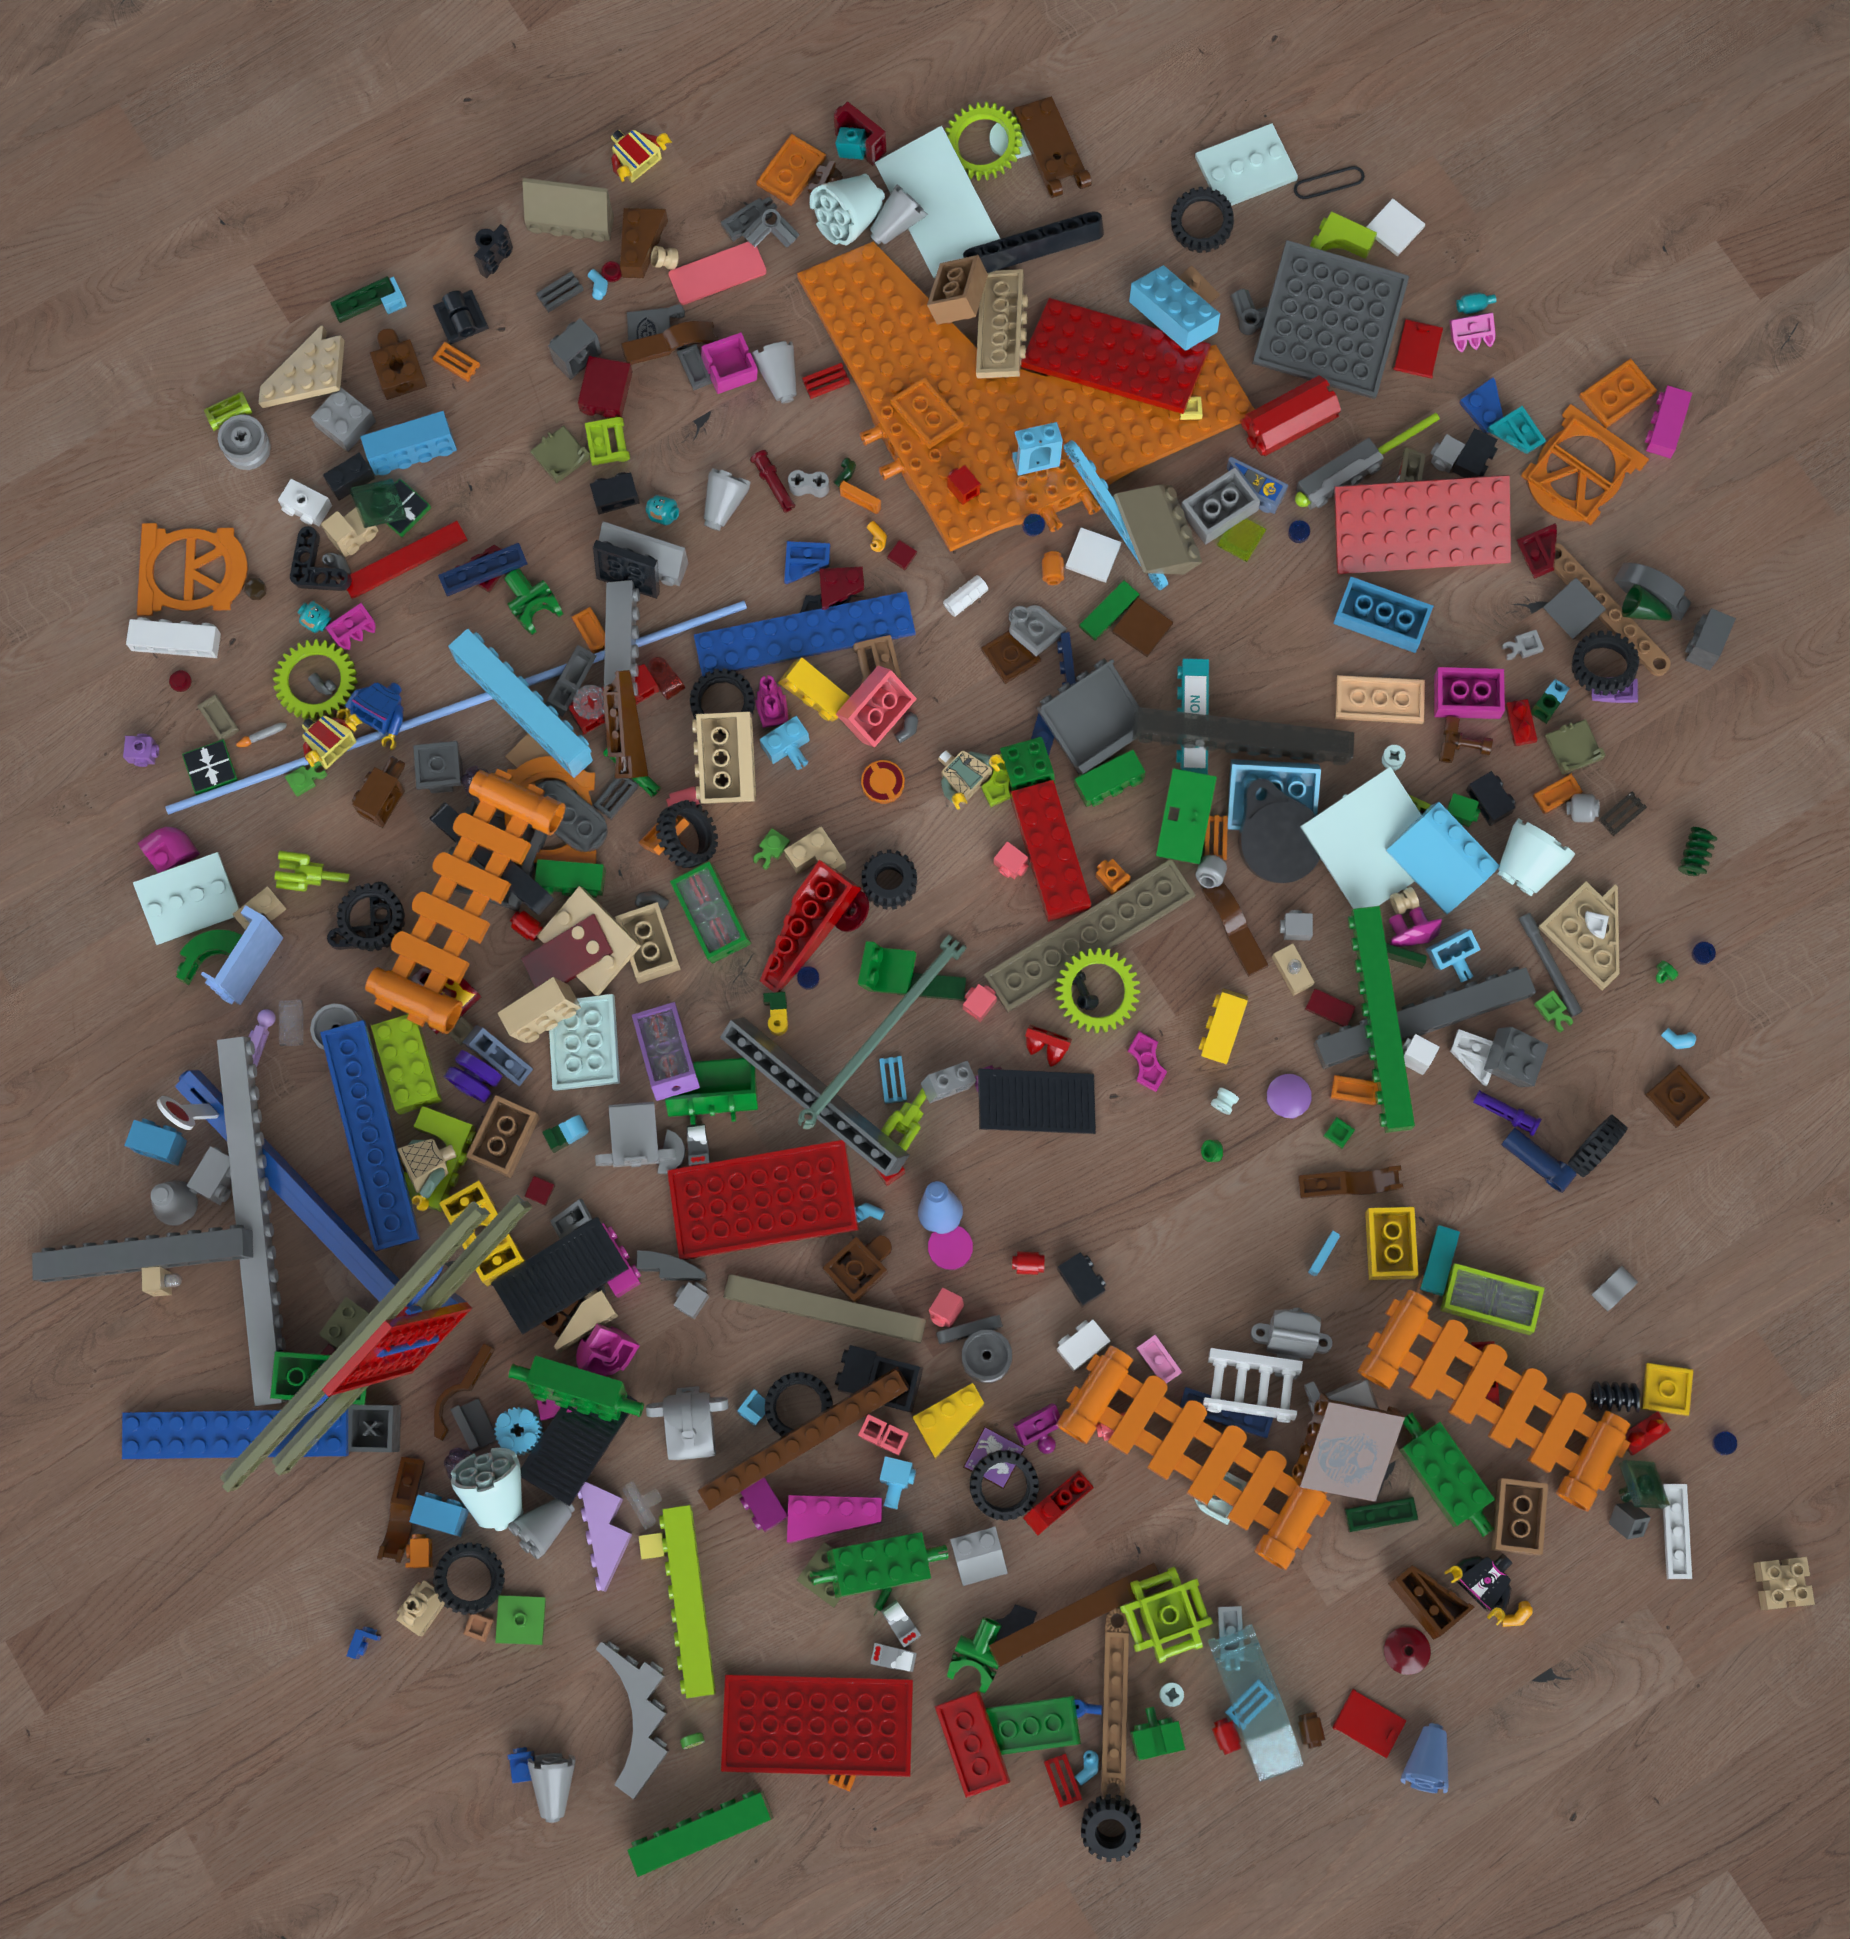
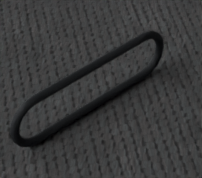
[1294,166,1365,199]

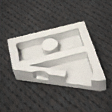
[1450,1029,1493,1086]

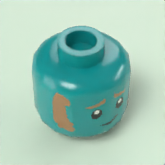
[646,495,679,525]
[298,601,332,633]

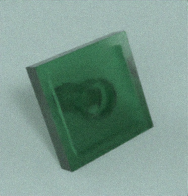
[350,479,406,528]
[1619,1460,1670,1509]

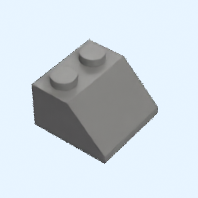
[950,1527,1008,1586]

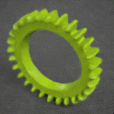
[945,101,1023,181]
[273,639,358,721]
[1055,948,1140,1033]

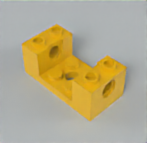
[439,1181,526,1287]

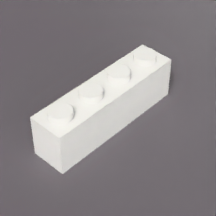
[126,617,221,658]

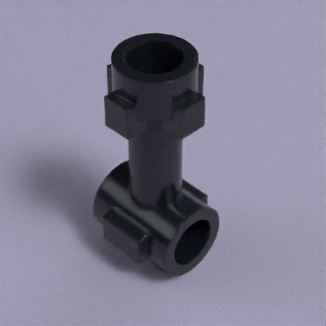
[1072,970,1099,1010]

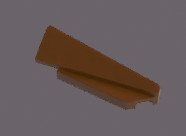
[603,670,648,779]

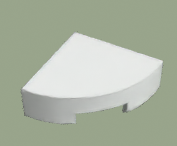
[1585,911,1609,939]

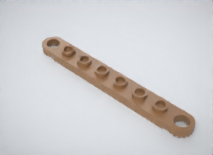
[1554,543,1671,676]
[1101,1609,1129,1799]

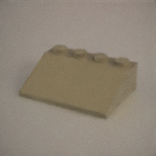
[522,178,614,242]
[1113,485,1202,575]

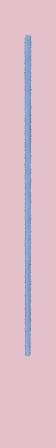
[165,601,747,815]

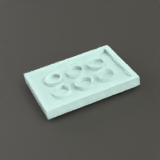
[1195,123,1298,206]
[133,852,240,945]
[549,994,620,1091]

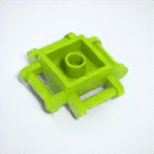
[1120,1567,1213,1664]

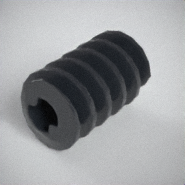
[1590,1381,1641,1413]

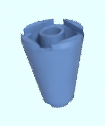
[918,1181,963,1234]
[1401,1723,1449,1793]

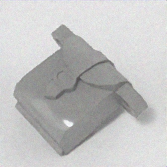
[595,1102,676,1167]
[1251,1308,1333,1379]
[1304,1379,1379,1415]
[646,1386,729,1460]

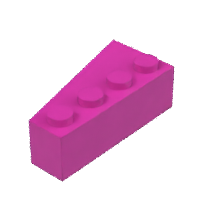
[787,1495,882,1544]

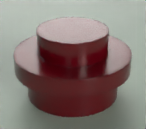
[601,261,622,282]
[169,670,192,692]

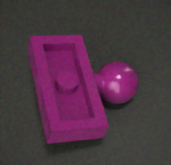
[1013,1403,1060,1454]

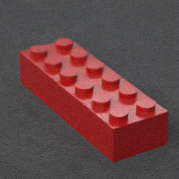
[1011,780,1091,922]

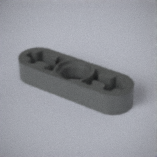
[936,1315,1003,1344]

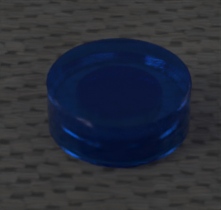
[1022,514,1045,537]
[1288,520,1310,543]
[1692,942,1716,965]
[797,966,820,990]
[1712,1431,1737,1455]

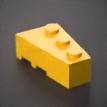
[777,657,850,722]
[1199,988,1248,1064]
[912,1383,984,1459]

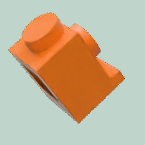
[1095,859,1131,895]
[405,1534,433,1569]

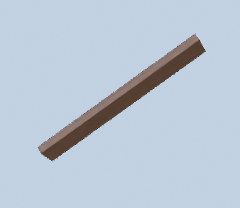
[988,1563,1165,1668]

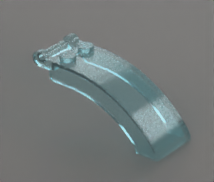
[1207,1624,1304,1782]

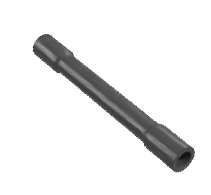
[1519,913,1583,1017]

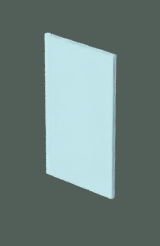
[875,126,1000,278]

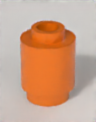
[1042,551,1064,585]

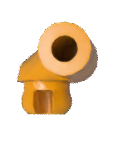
[866,521,887,552]
[1501,1601,1533,1627]

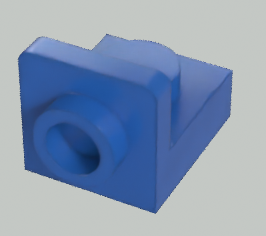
[346,1626,381,1659]
[507,1747,535,1784]

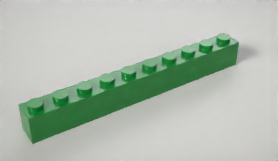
[1348,906,1415,1133]

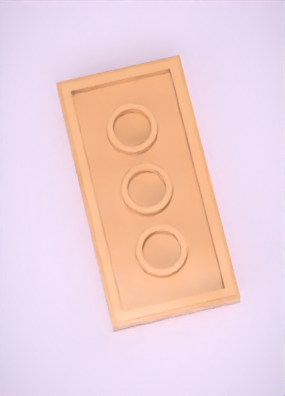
[1335,675,1425,724]

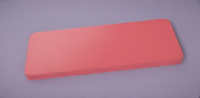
[669,241,767,305]

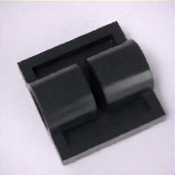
[474,224,513,279]
[433,290,489,345]

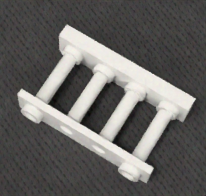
[1203,1348,1303,1423]

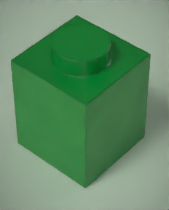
[1447,793,1480,827]

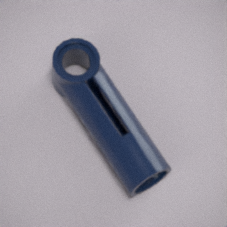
[1501,1127,1577,1193]

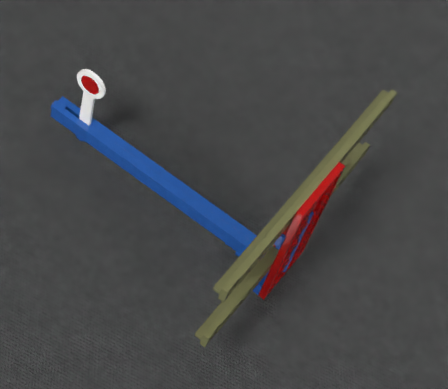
[157,1070,533,1493]

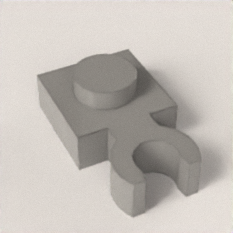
[1502,630,1544,660]

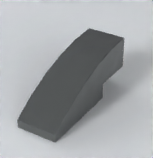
[545,645,597,717]
[637,1250,707,1281]

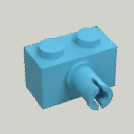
[760,716,810,770]
[1426,929,1481,982]
[880,1456,916,1509]

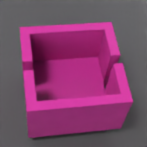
[701,333,758,394]

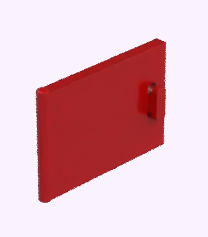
[1393,319,1443,379]
[1332,1689,1406,1759]

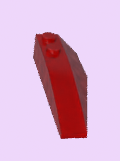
[760,860,861,992]

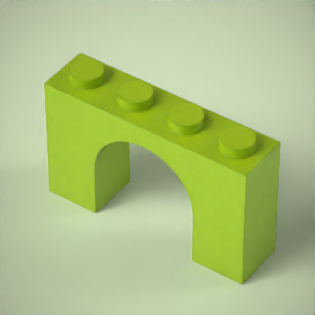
[1310,211,1377,259]
[403,1106,477,1212]

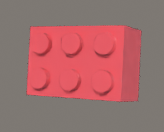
[836,666,917,748]

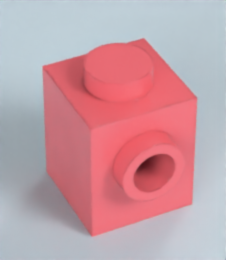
[994,841,1029,880]
[963,984,997,1023]
[929,1288,964,1328]

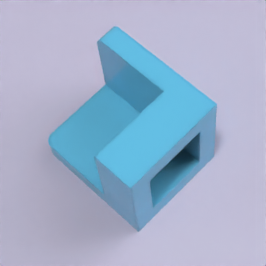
[381,276,407,314]
[737,1389,765,1427]

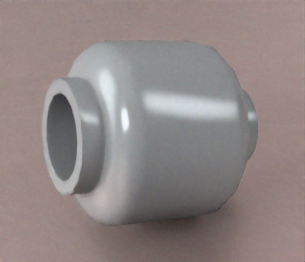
[1567,794,1600,823]
[1195,855,1227,888]

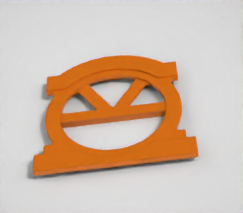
[1521,404,1649,525]
[137,523,248,616]
[505,756,596,864]

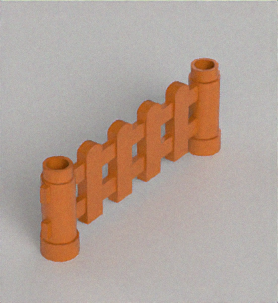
[365,768,565,1034]
[1357,1290,1630,1512]
[1056,1345,1331,1571]

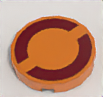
[861,760,905,804]

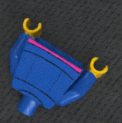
[337,683,404,750]

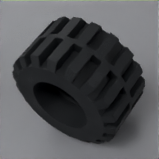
[861,849,917,910]
[1081,1794,1141,1862]

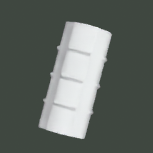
[943,575,988,617]

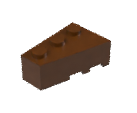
[620,208,668,278]
[1388,1565,1475,1640]

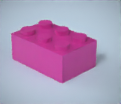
[1434,667,1505,719]

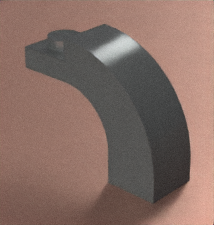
[1614,563,1691,620]

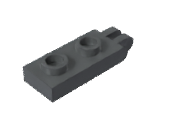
[721,197,777,241]

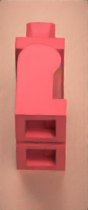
[858,1414,909,1456]

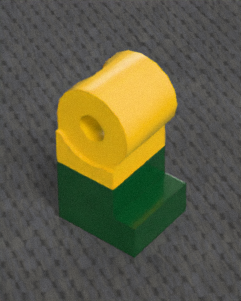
[763,992,788,1036]

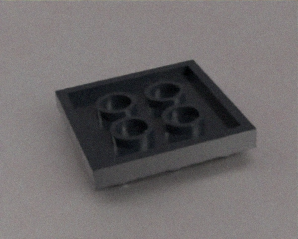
[593,540,660,599]

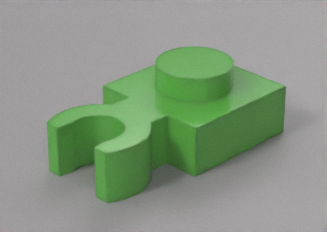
[285,761,327,797]
[753,828,790,870]
[1534,990,1573,1033]

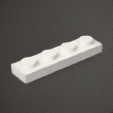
[1662,1484,1692,1579]

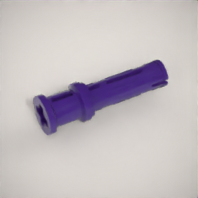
[1473,1090,1542,1137]

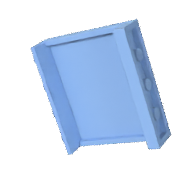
[201,905,283,1005]

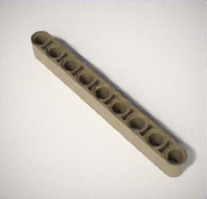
[723,1275,926,1343]

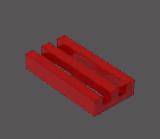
[802,363,850,399]
[1044,1753,1082,1808]

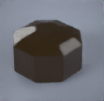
[244,578,266,600]

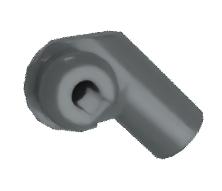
[322,553,351,578]

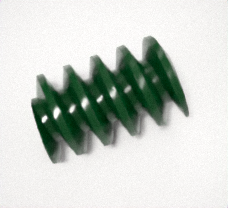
[1678,827,1717,876]

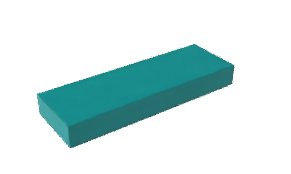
[1420,1225,1460,1296]

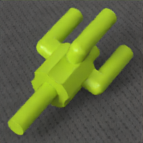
[275,851,350,892]
[881,1088,927,1151]

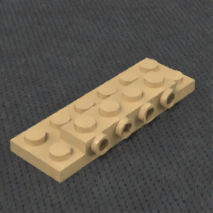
[976,269,1028,378]

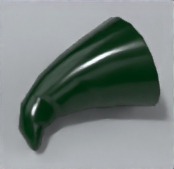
[1621,585,1672,622]

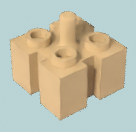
[1754,1557,1815,1610]

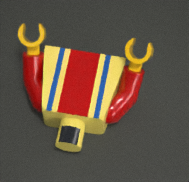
[611,130,672,183]
[302,714,363,769]

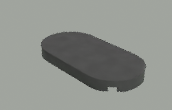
[536,780,608,852]

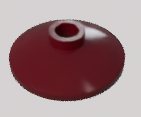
[835,891,869,932]
[1384,1627,1431,1675]

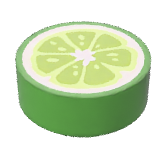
[680,1732,705,1749]

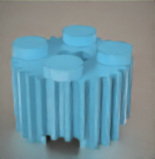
[494,1407,544,1456]

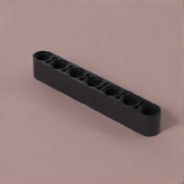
[963,211,1104,273]
[429,802,555,916]

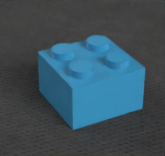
[124,1118,187,1166]
[409,1492,469,1537]

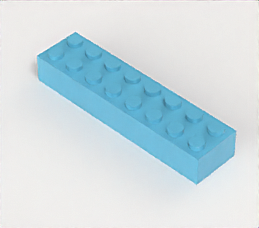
[448,629,593,778]

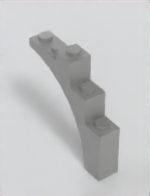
[596,1641,669,1799]

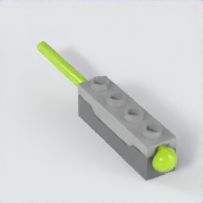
[1295,413,1440,510]

